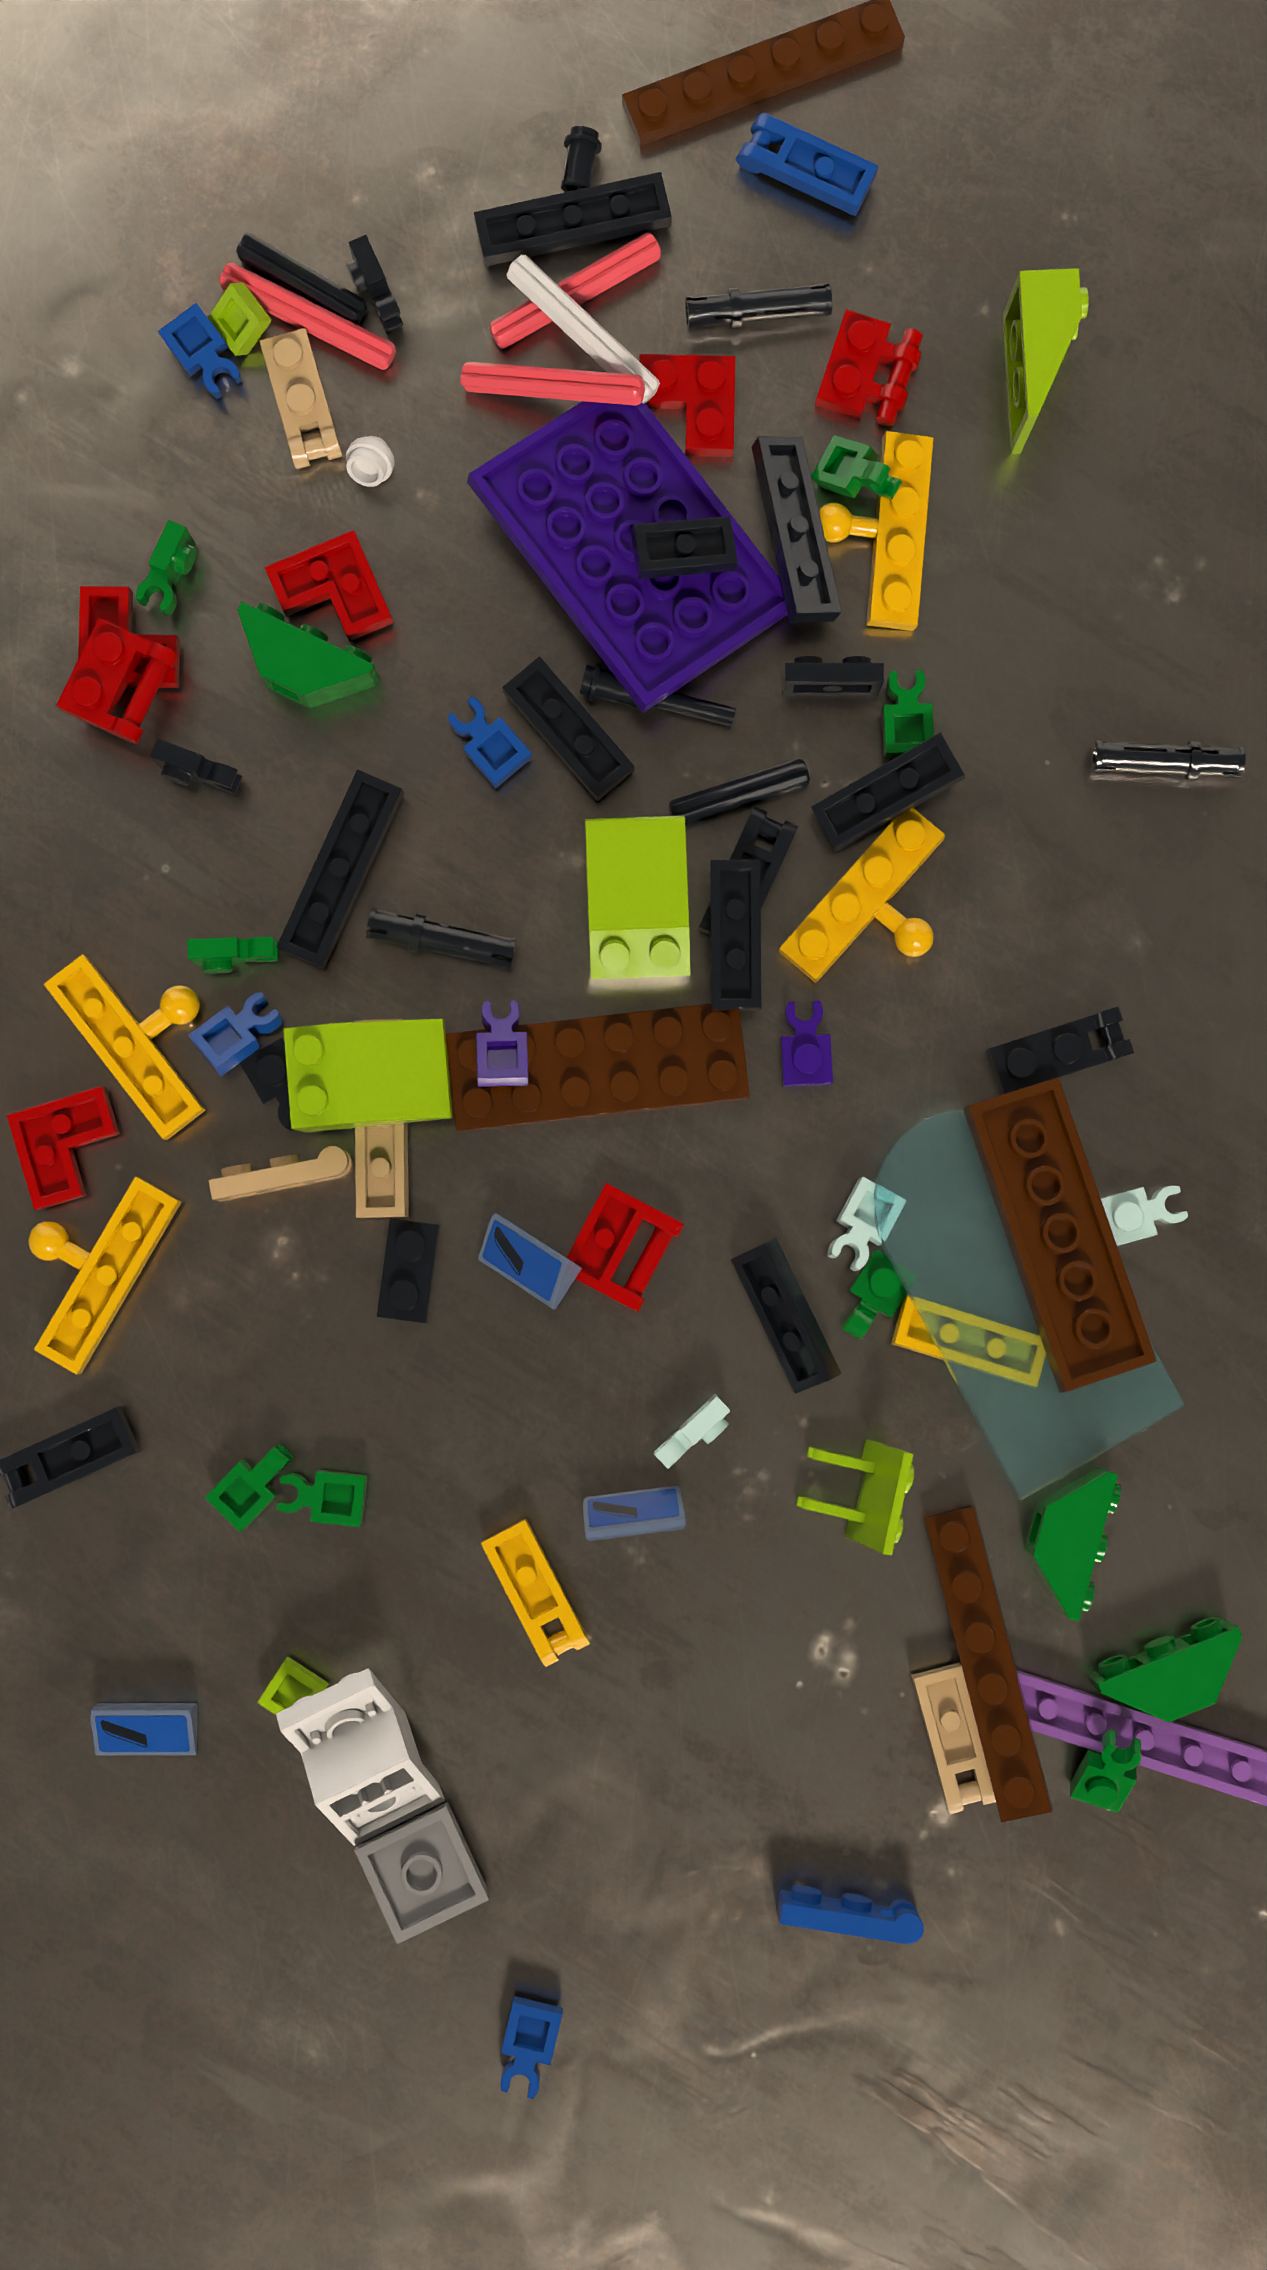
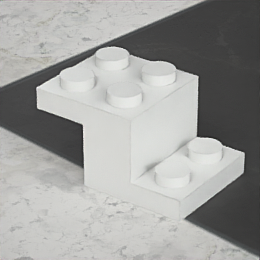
[276,1668,445,1846]

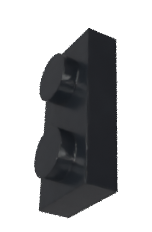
[631,516,738,579]
[782,656,884,696]
[377,1219,441,1323]

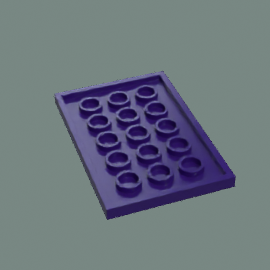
[467,401,788,713]

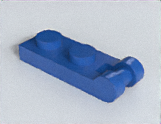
[736,113,878,216]
[776,1885,924,1944]

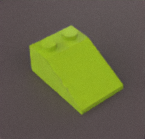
[1003,268,1089,454]
[585,816,691,979]
[283,1019,453,1133]

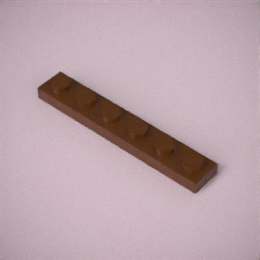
[622,0,905,147]
[925,1506,1053,1823]

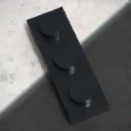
[502,656,634,801]
[811,732,965,852]
[710,860,762,1011]
[731,1238,841,1394]

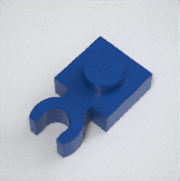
[158,303,242,399]
[448,696,533,789]
[188,992,283,1077]
[500,1996,563,2099]

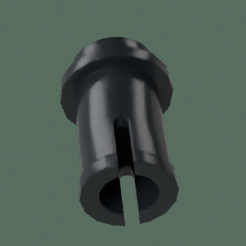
[561,126,602,192]

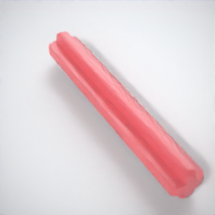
[489,233,661,349]
[219,263,396,370]
[460,362,645,406]

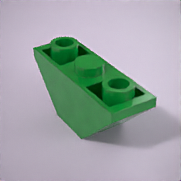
[237,601,379,709]
[1024,1467,1121,1622]
[1088,1617,1243,1723]

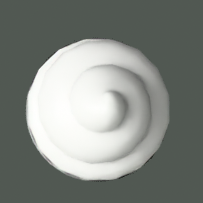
[346,436,395,487]

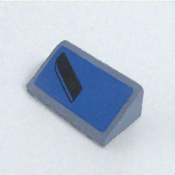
[478,1212,582,1310]
[583,1486,686,1541]
[90,1703,198,1755]

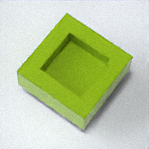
[207,282,272,356]
[257,1657,329,1715]

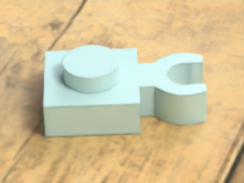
[827,1177,905,1271]
[1101,1186,1188,1246]
[654,1394,730,1469]

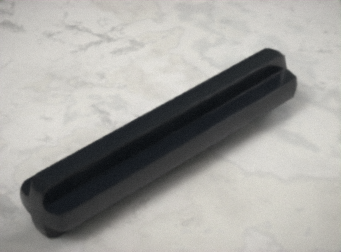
[236,233,367,325]
[669,759,810,825]

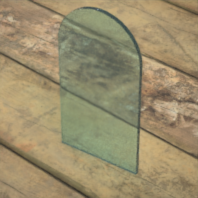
[873,1110,1185,1500]

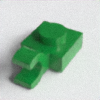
[811,435,902,499]
[136,519,196,617]
[841,1249,918,1339]
[205,1443,294,1533]

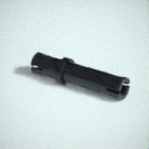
[685,283,832,329]
[1092,740,1246,780]
[366,907,517,969]

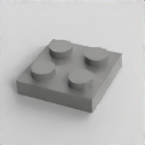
[354,1802,490,1944]

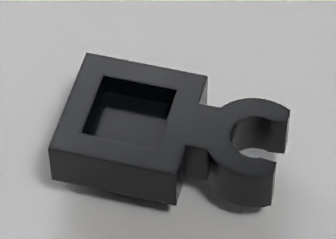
[346,235,403,332]
[150,738,242,795]
[240,1038,294,1131]

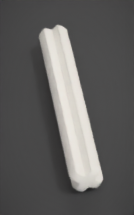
[507,255,660,404]

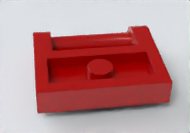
[56,618,180,744]
[566,1183,684,1312]

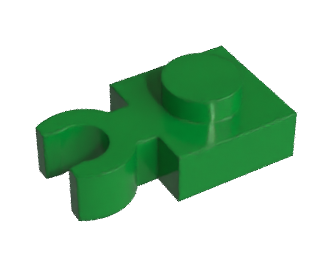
[881,670,934,758]
[187,937,279,974]
[276,1470,368,1527]
[1070,1730,1141,1813]

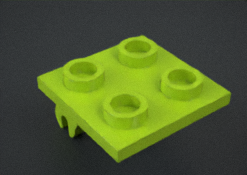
[796,1439,914,1556]

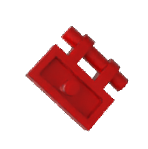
[815,309,923,426]

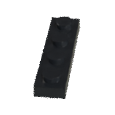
[474,172,672,266]
[751,436,842,623]
[276,769,404,969]

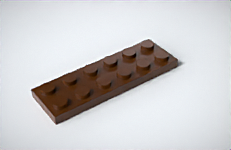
[446,1003,750,1132]
[963,1077,1157,1393]

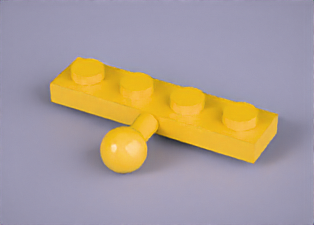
[819,431,934,631]
[779,808,945,983]
[44,954,206,1140]
[28,1176,182,1375]

